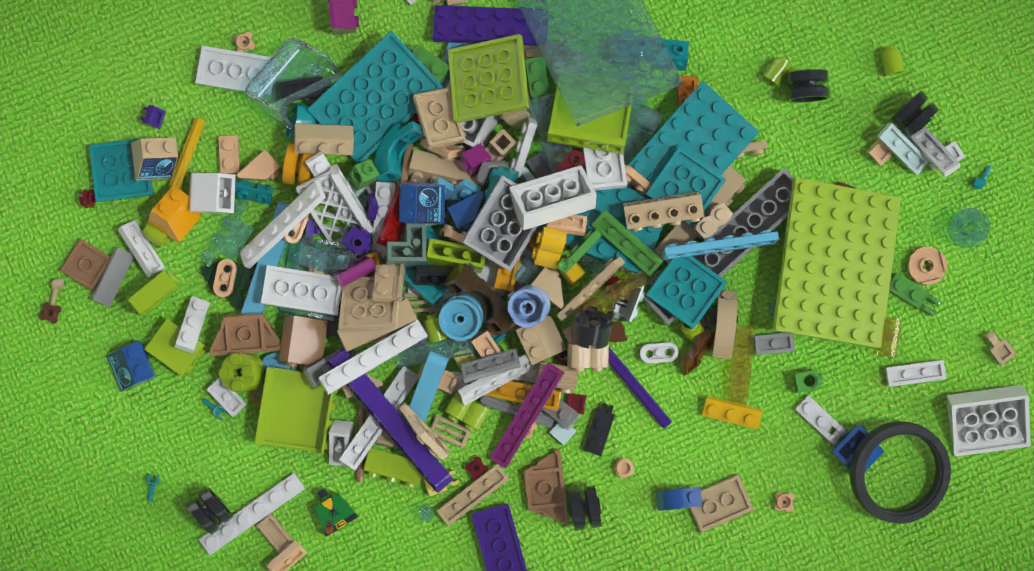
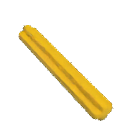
[169,118,206,189]

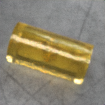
[877,317,902,358]

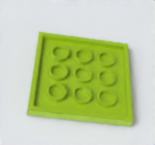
[448,34,529,123]

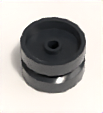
[786,69,830,103]
[890,90,940,138]
[185,485,233,535]
[568,485,602,531]

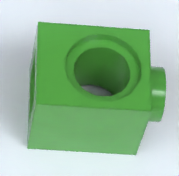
[347,159,380,191]
[793,370,823,394]

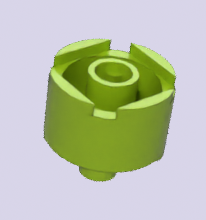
[219,353,265,392]

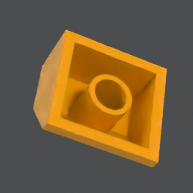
[148,185,201,243]

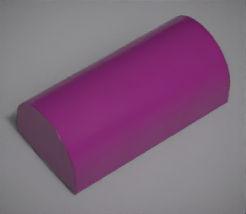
[333,256,376,288]

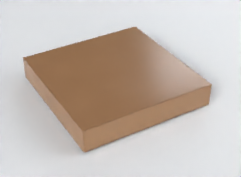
[60,238,111,291]

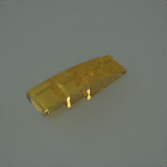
[579,271,647,313]
[727,325,756,406]

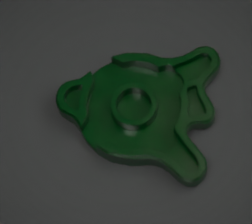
[201,259,257,309]

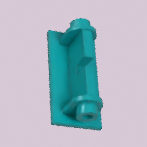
[234,180,274,205]

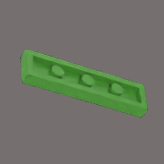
[592,210,663,276]

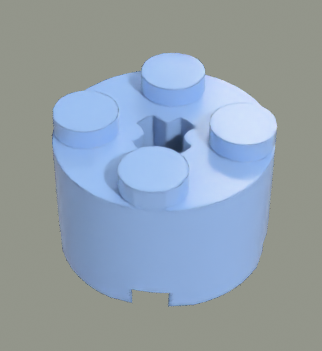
[508,285,550,328]

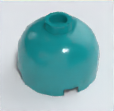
[286,102,319,141]

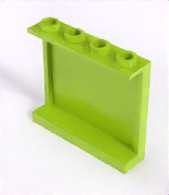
[547,71,635,154]
[255,366,338,455]

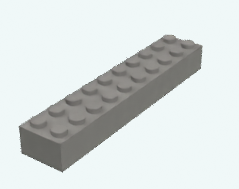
[642,168,794,326]

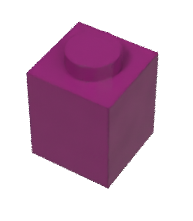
[460,143,492,177]

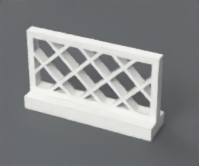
[296,164,374,248]

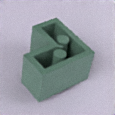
[385,223,426,267]

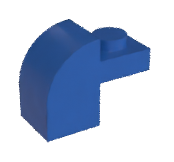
[656,487,702,511]

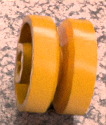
[282,142,316,185]

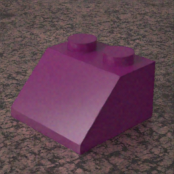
[328,0,360,35]

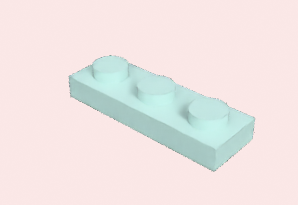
[877,122,929,175]

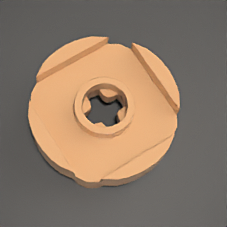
[439,224,467,245]
[908,247,947,285]

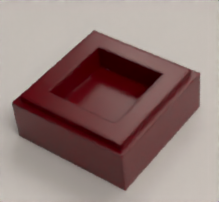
[566,393,587,414]

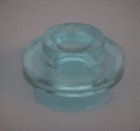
[419,503,434,523]

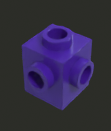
[342,224,372,256]

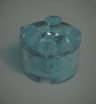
[948,208,990,248]

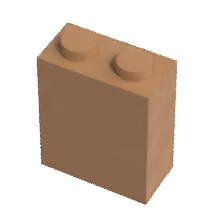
[279,315,328,369]

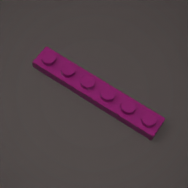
[490,362,565,469]

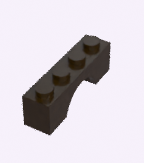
[444,263,514,335]

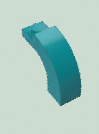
[374,121,424,182]

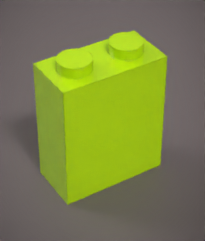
[128,270,181,317]
[144,318,207,377]

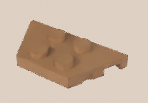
[209,313,281,356]
[524,449,569,524]

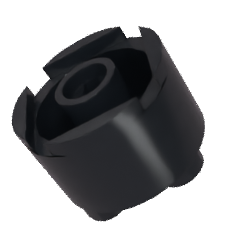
[571,306,613,349]

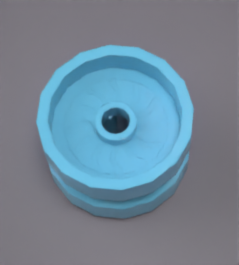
[439,294,484,341]

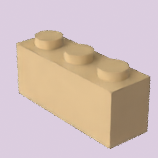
[294,124,354,155]

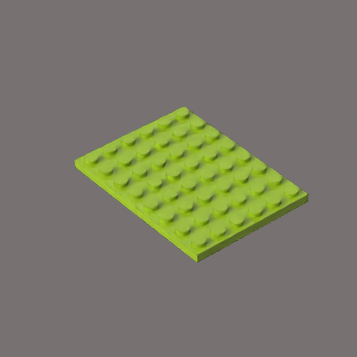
[773,177,901,349]

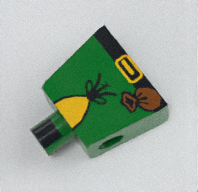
[315,487,359,536]

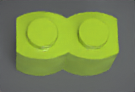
[445,392,490,432]

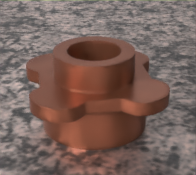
[39,302,61,324]

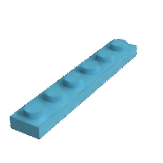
[662,230,779,260]

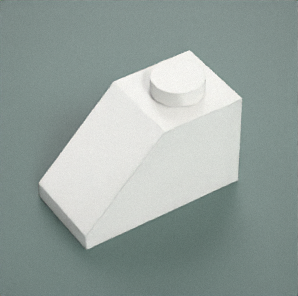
[329,420,353,467]

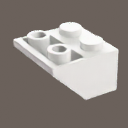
[189,173,235,215]

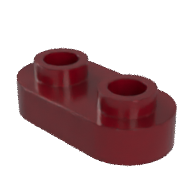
[554,151,585,173]

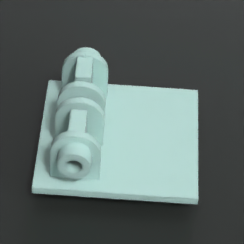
[612,281,645,322]

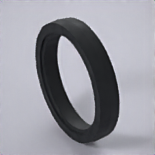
[849,421,951,524]

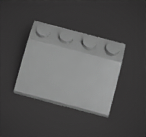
[462,175,538,272]

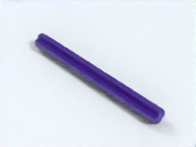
[608,347,672,428]

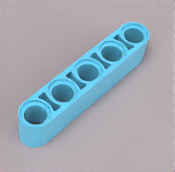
[405,351,449,430]

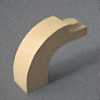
[712,290,738,359]

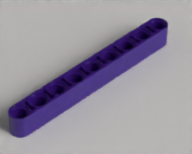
[327,348,453,493]

